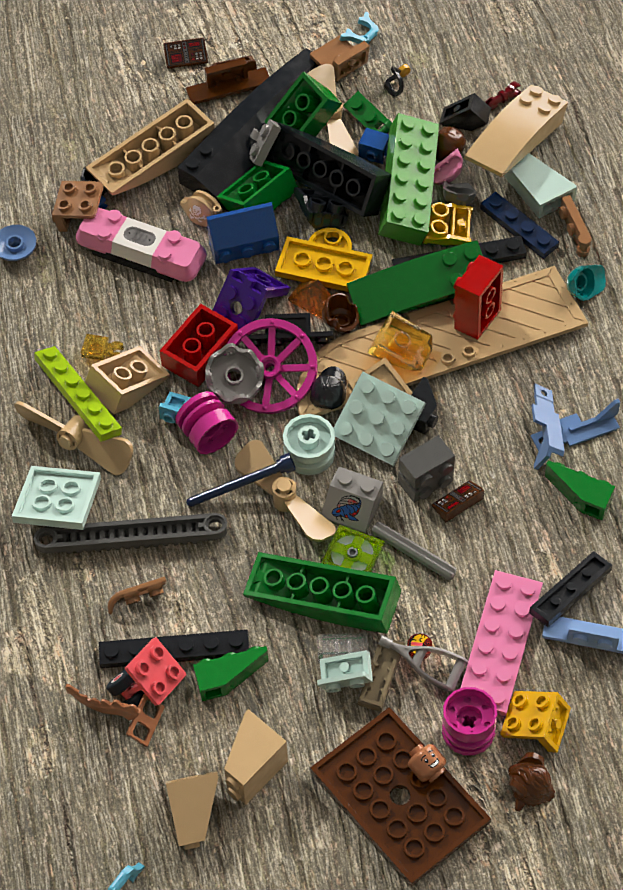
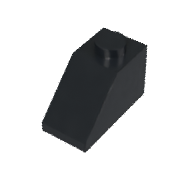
[439,93,491,131]
[411,377,439,435]

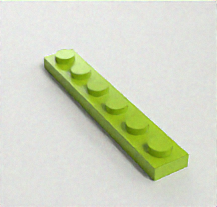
[34,346,122,442]

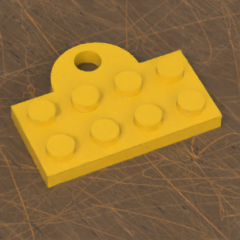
[275,228,373,292]

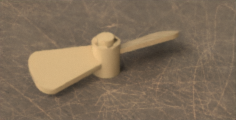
[307,64,359,156]
[14,401,133,475]
[235,440,336,542]

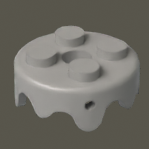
[205,343,264,404]

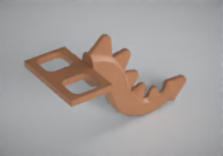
[65,684,165,747]

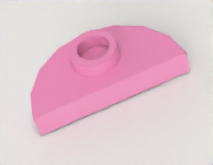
[433,148,463,185]

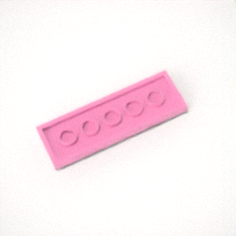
[461,570,543,717]

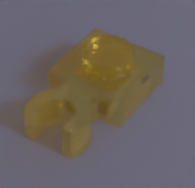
[81,334,124,361]

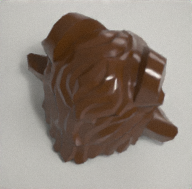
[508,752,555,812]

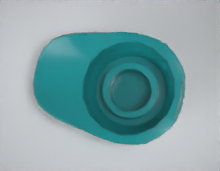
[566,265,606,301]

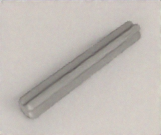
[372,522,457,580]

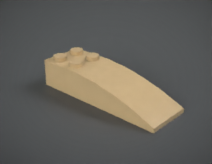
[464,85,568,177]
[86,98,215,196]

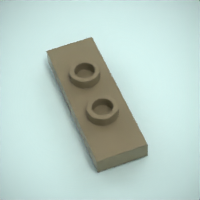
[358,636,405,712]

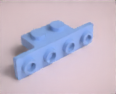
[542,617,623,654]

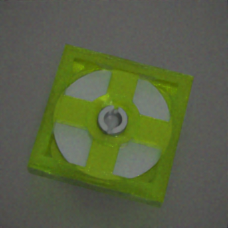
[321,524,384,572]

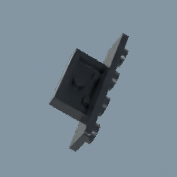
[243,313,334,347]

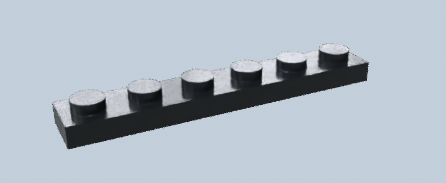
[391,236,527,266]
[99,629,249,669]

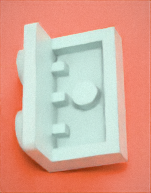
[317,650,373,693]

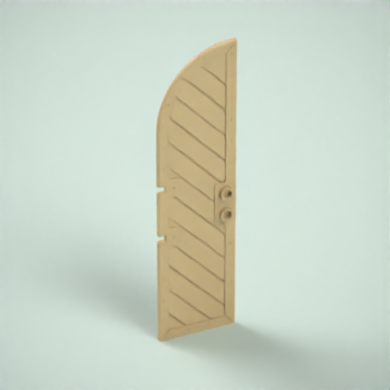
[296,266,588,416]

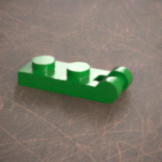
[343,91,392,134]

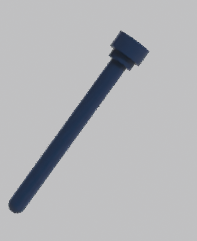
[186,453,296,507]

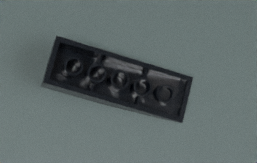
[266,123,391,217]

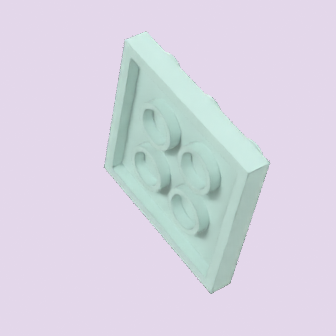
[334,371,426,466]
[12,466,101,530]

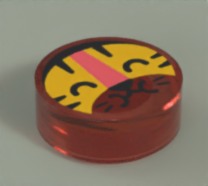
[407,633,432,659]

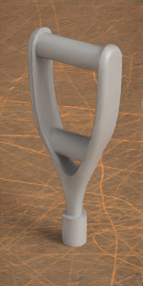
[378,635,468,693]

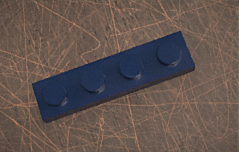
[480,191,559,259]

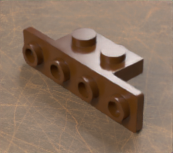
[186,58,270,105]

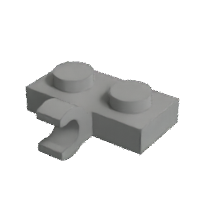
[250,119,281,167]

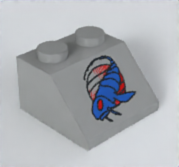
[321,467,383,535]

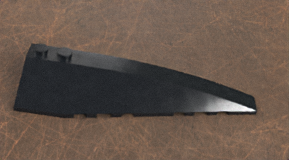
[177,48,319,212]

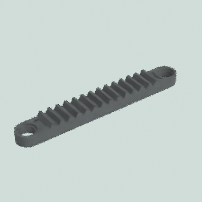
[34,513,228,554]

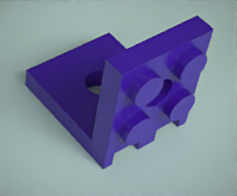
[213,267,291,335]

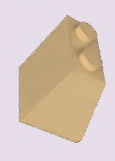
[224,709,288,805]

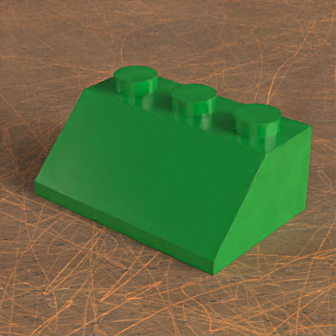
[264,72,342,137]
[216,160,298,212]

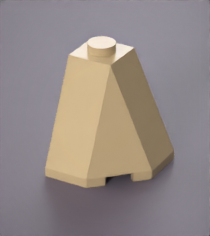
[165,771,218,850]

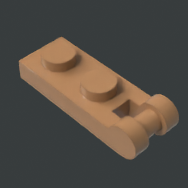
[558,195,592,257]

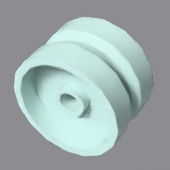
[283,414,335,475]

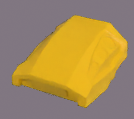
[423,202,473,245]

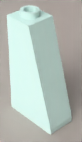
[504,153,577,218]

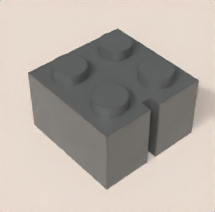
[398,435,455,503]

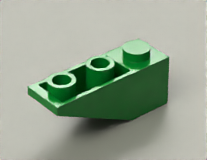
[545,460,615,521]
[193,646,269,702]

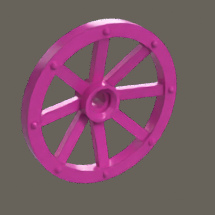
[227,318,318,414]

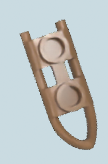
[108,576,166,614]

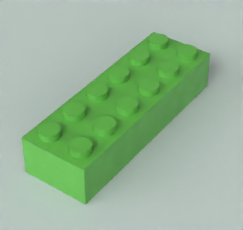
[378,113,439,246]

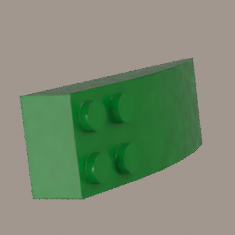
[346,240,483,326]
[243,552,401,634]

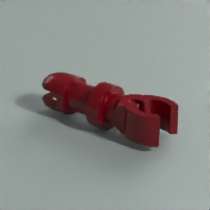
[485,81,522,110]

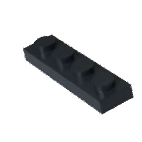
[529,551,613,627]

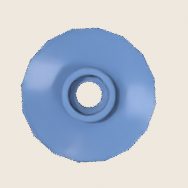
[0,225,37,261]

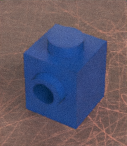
[358,128,389,164]

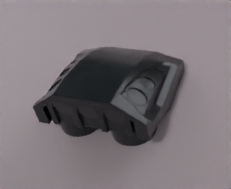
[293,187,349,230]

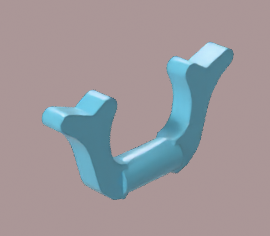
[340,12,379,44]
[108,862,145,890]

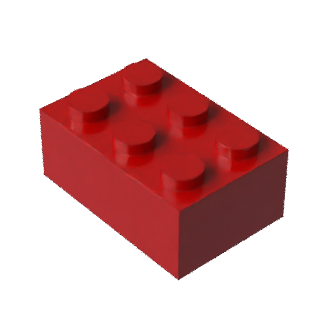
[453,255,503,340]
[159,303,238,387]

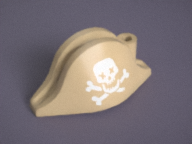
[180,190,224,227]

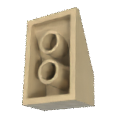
[85,346,170,414]

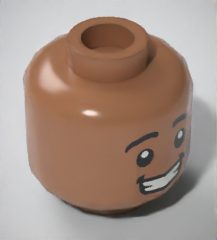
[408,743,446,783]

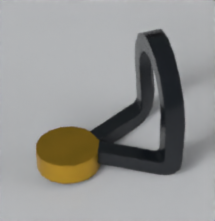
[384,64,411,97]

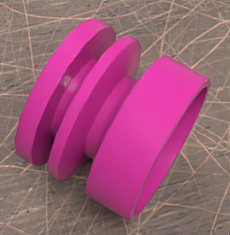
[175,391,238,455]
[442,687,497,755]

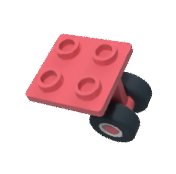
[106,637,186,707]

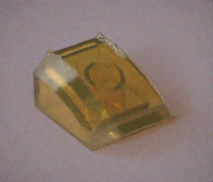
[367,311,432,371]

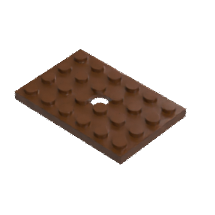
[310,707,491,887]

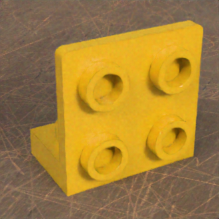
[500,691,571,753]

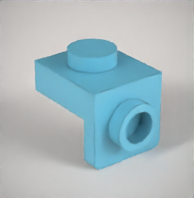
[158,391,191,423]

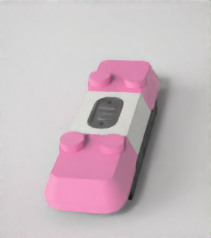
[76,207,207,283]

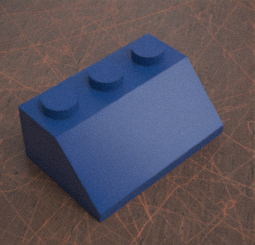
[207,202,280,264]

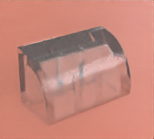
[317,633,368,664]

